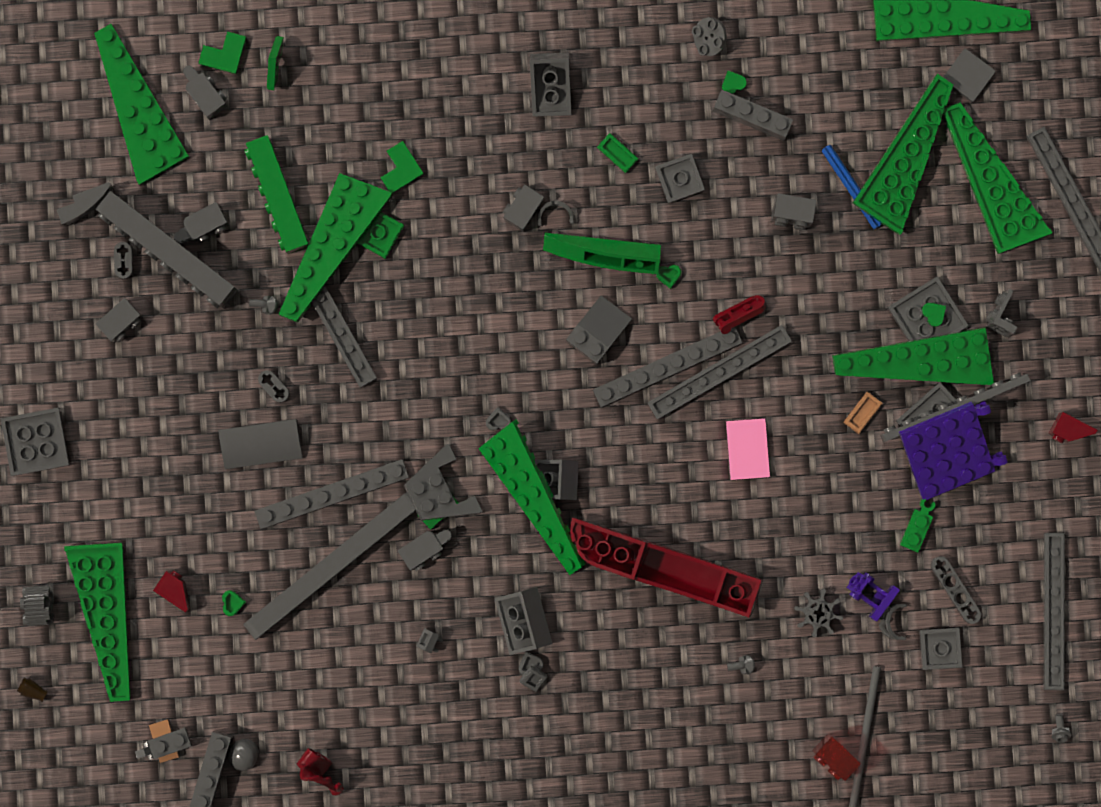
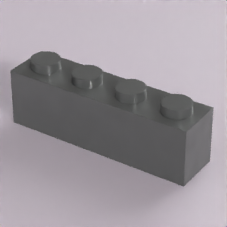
[713,89,793,141]
[190,731,234,807]

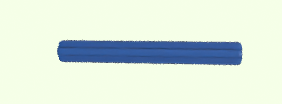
[822,145,882,229]

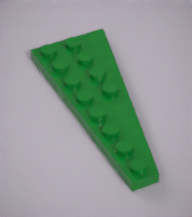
[873,0,1031,42]
[94,24,189,186]
[852,74,954,235]
[943,102,1052,254]
[279,173,393,323]
[832,327,994,385]
[478,419,586,575]
[64,543,131,702]

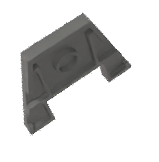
[404,444,482,521]

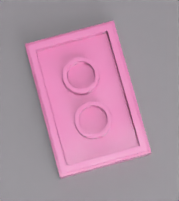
[726,419,770,480]

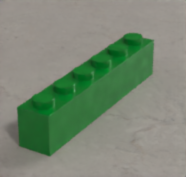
[245,135,309,254]

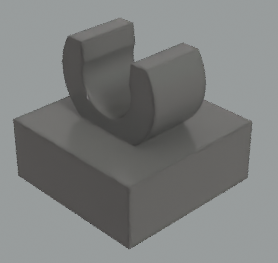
[417,628,443,653]

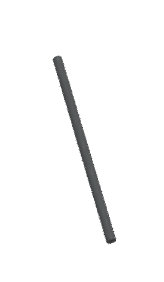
[849,666,881,807]

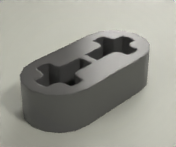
[114,242,134,280]
[258,370,290,403]

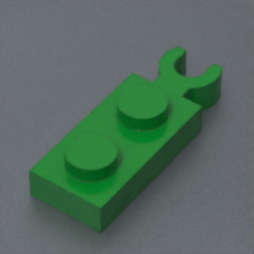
[899,499,935,553]

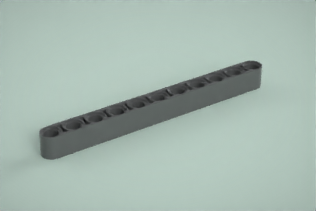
[243,492,416,640]

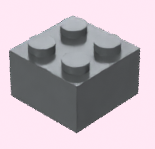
[770,193,816,230]

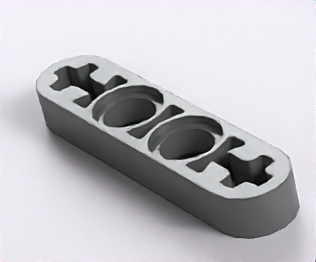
[930,556,981,624]

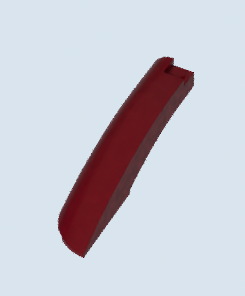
[570,517,763,618]

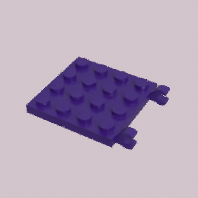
[899,401,1008,500]

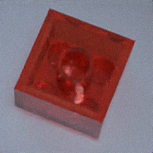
[812,734,861,781]

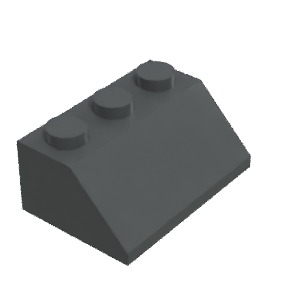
[494,587,553,655]

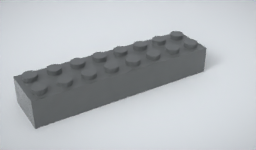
[96,191,238,309]

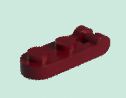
[713,295,766,334]

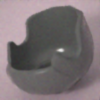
[228,739,259,771]

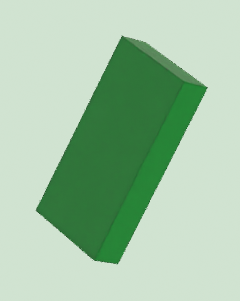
[597,133,639,174]

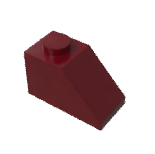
[1048,412,1098,444]
[153,570,190,613]

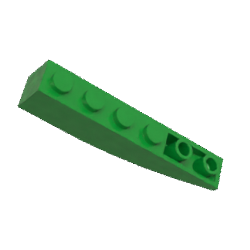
[543,233,661,275]

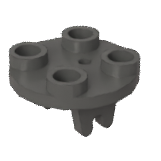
[692,17,727,56]

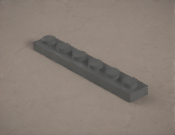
[312,285,377,388]

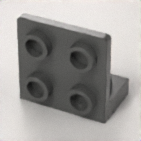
[986,289,1017,338]

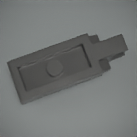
[135,727,192,760]

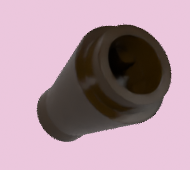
[17,677,48,702]

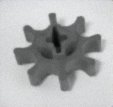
[794,589,843,637]

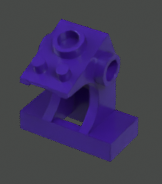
[846,572,900,622]

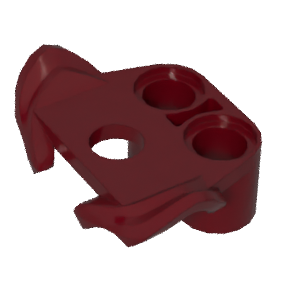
[296,748,344,796]

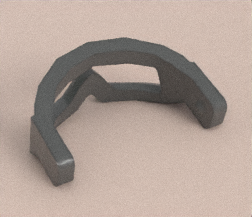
[538,201,574,226]
[879,604,907,640]

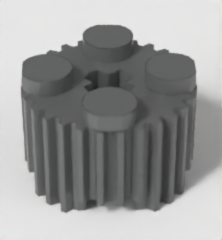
[20,585,54,626]

